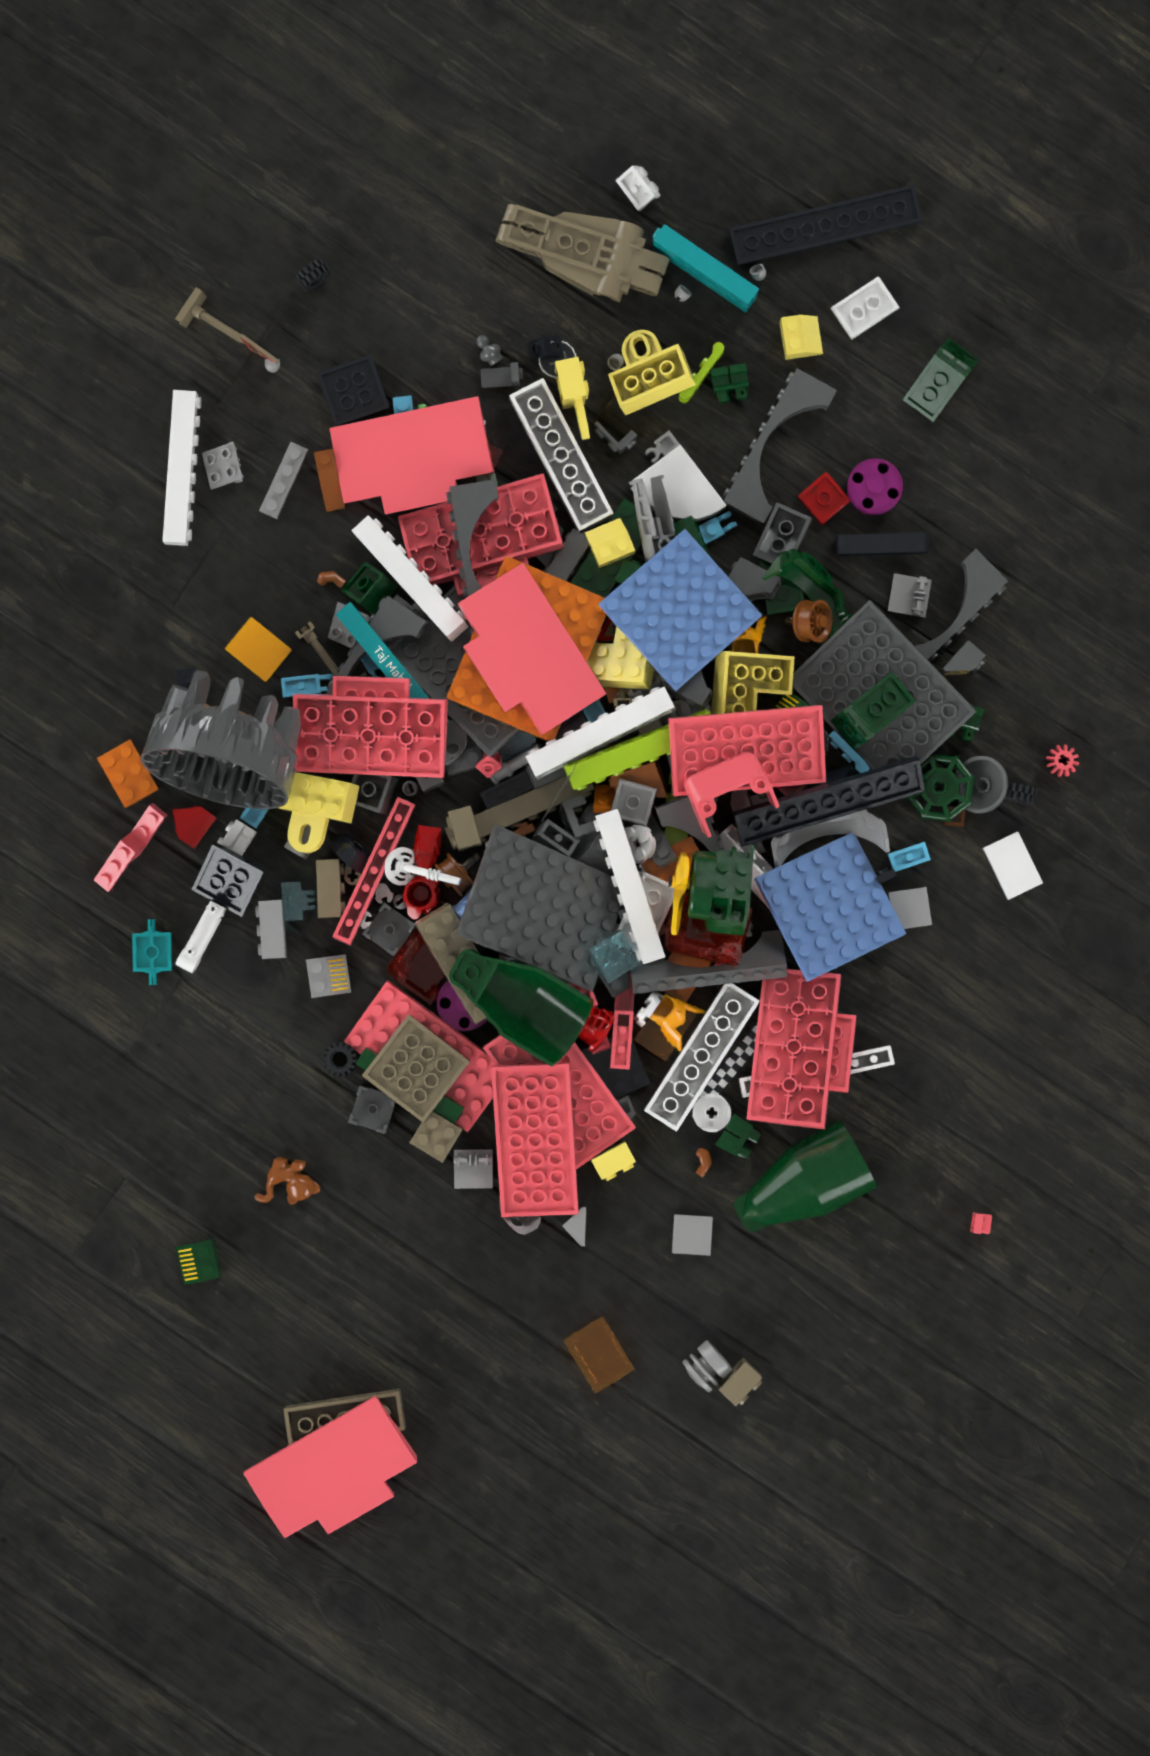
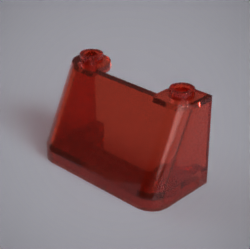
[665,893,752,966]
[386,911,476,1005]

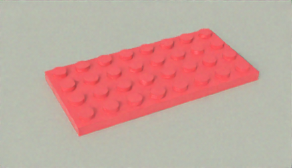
[668,705,826,796]
[344,980,495,1132]
[483,1035,636,1169]
[491,1062,579,1217]

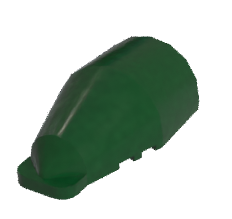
[449,949,594,1067]
[734,1120,877,1232]

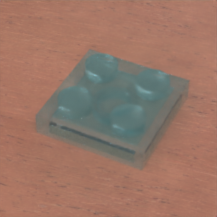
[588,930,640,984]

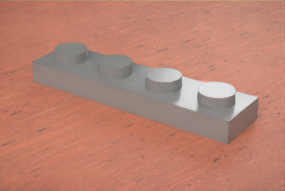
[259,442,309,519]

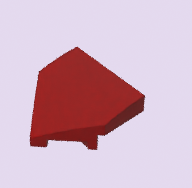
[172,805,216,849]

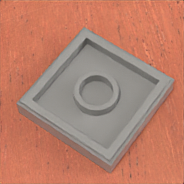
[611,778,657,826]
[888,887,932,929]
[672,1214,713,1256]

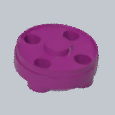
[847,459,903,515]
[437,981,487,1031]

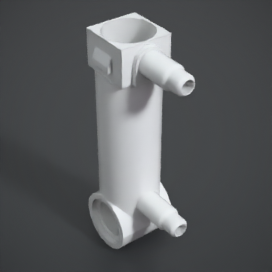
[176,901,226,974]

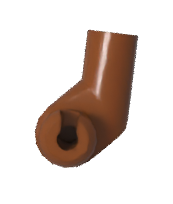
[317,571,347,588]
[695,1148,712,1178]

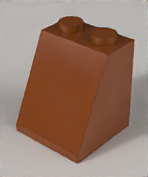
[608,760,667,798]

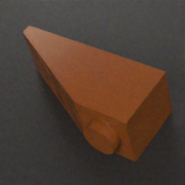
[314,449,345,512]

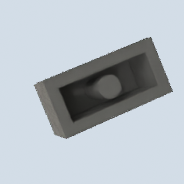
[533,819,579,857]

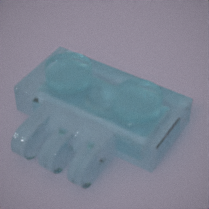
[281,882,316,921]

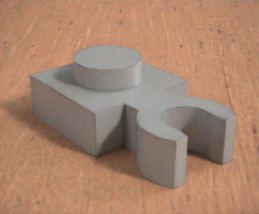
[645,431,680,463]

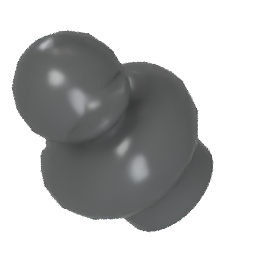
[476,335,503,366]

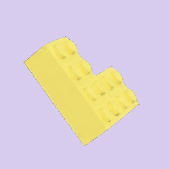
[587,627,654,690]
[711,651,795,714]

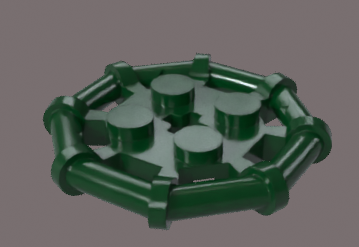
[905,753,976,822]

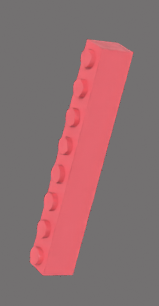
[333,797,415,946]

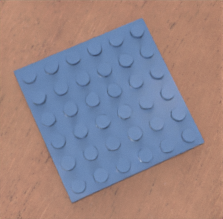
[598,529,762,692]
[754,833,906,982]

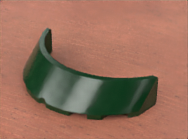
[762,549,852,637]

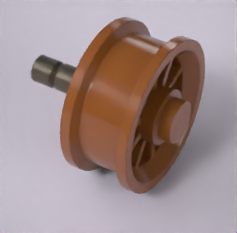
[785,600,832,642]
[434,852,480,897]

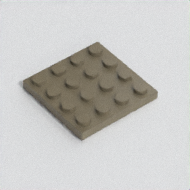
[362,1014,470,1123]

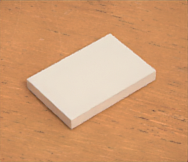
[831,276,900,340]
[983,832,1043,900]

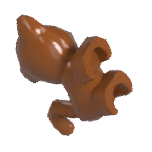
[255,1157,320,1205]

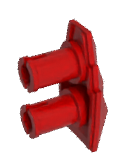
[413,825,442,869]

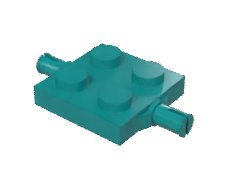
[132,919,172,985]

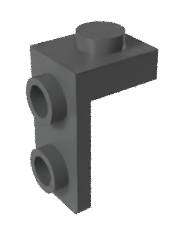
[481,362,523,388]
[594,421,637,454]

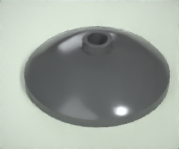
[955,756,1008,813]

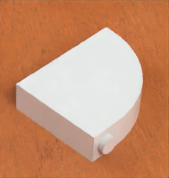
[631,445,726,521]

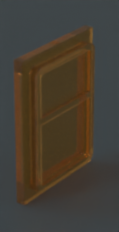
[563,1316,635,1394]

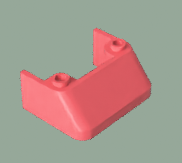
[684,752,780,838]

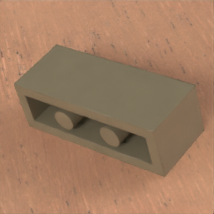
[316,859,346,918]

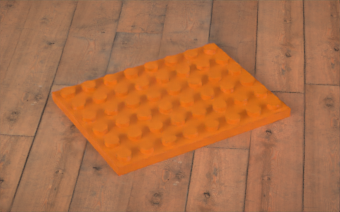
[446,555,606,741]

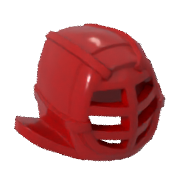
[403,876,441,919]
[578,1008,615,1051]

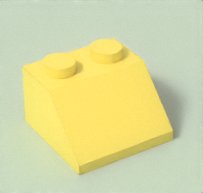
[780,315,823,360]
[585,518,635,568]
[591,1141,636,1181]

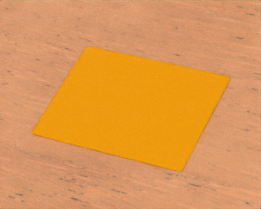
[225,617,292,682]

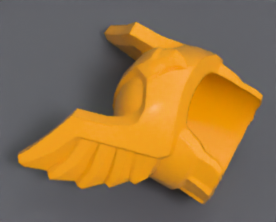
[728,616,766,654]
[650,994,705,1051]

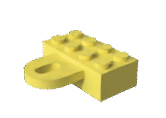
[608,330,696,415]
[555,357,590,440]
[279,772,360,853]

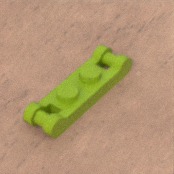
[679,342,724,403]

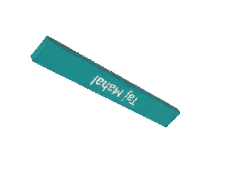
[335,602,449,723]

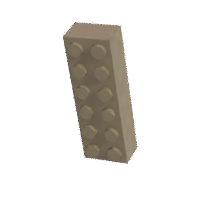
[414,903,486,1024]
[284,1389,406,1445]

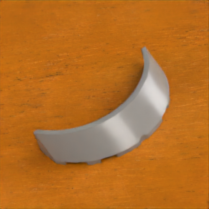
[771,809,890,868]

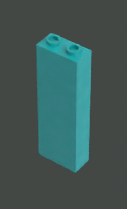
[652,224,759,313]

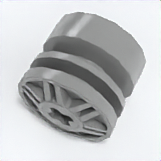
[682,1340,734,1392]

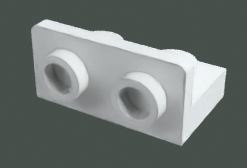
[616,166,661,211]

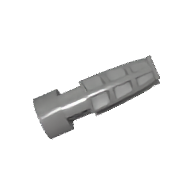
[629,475,676,562]

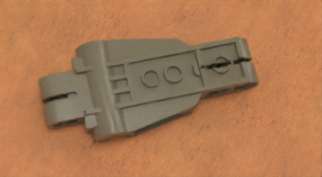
[495,204,670,302]

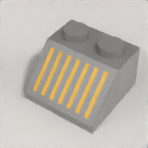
[306,955,351,998]

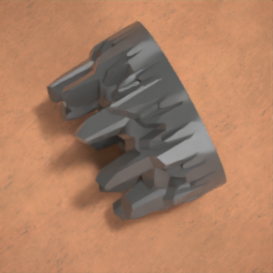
[141,670,301,809]

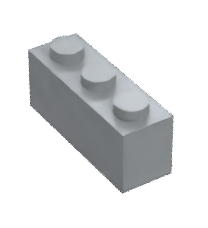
[255,900,287,959]

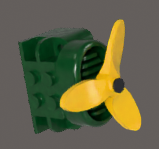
[668,845,754,936]

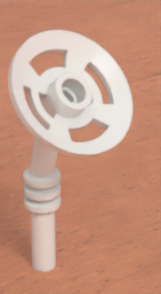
[384,847,461,885]

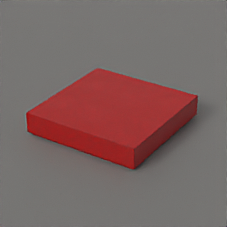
[797,472,850,526]

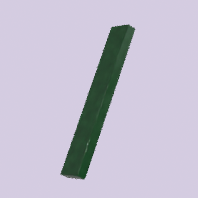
[356,1047,465,1124]

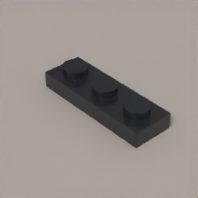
[480,771,534,809]

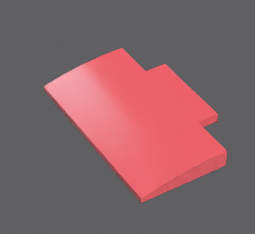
[330,396,494,514]
[398,473,564,597]
[458,563,607,736]
[293,676,448,778]
[747,969,857,1129]
[243,1396,417,1538]

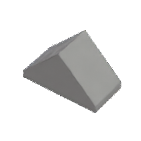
[562,1206,586,1246]

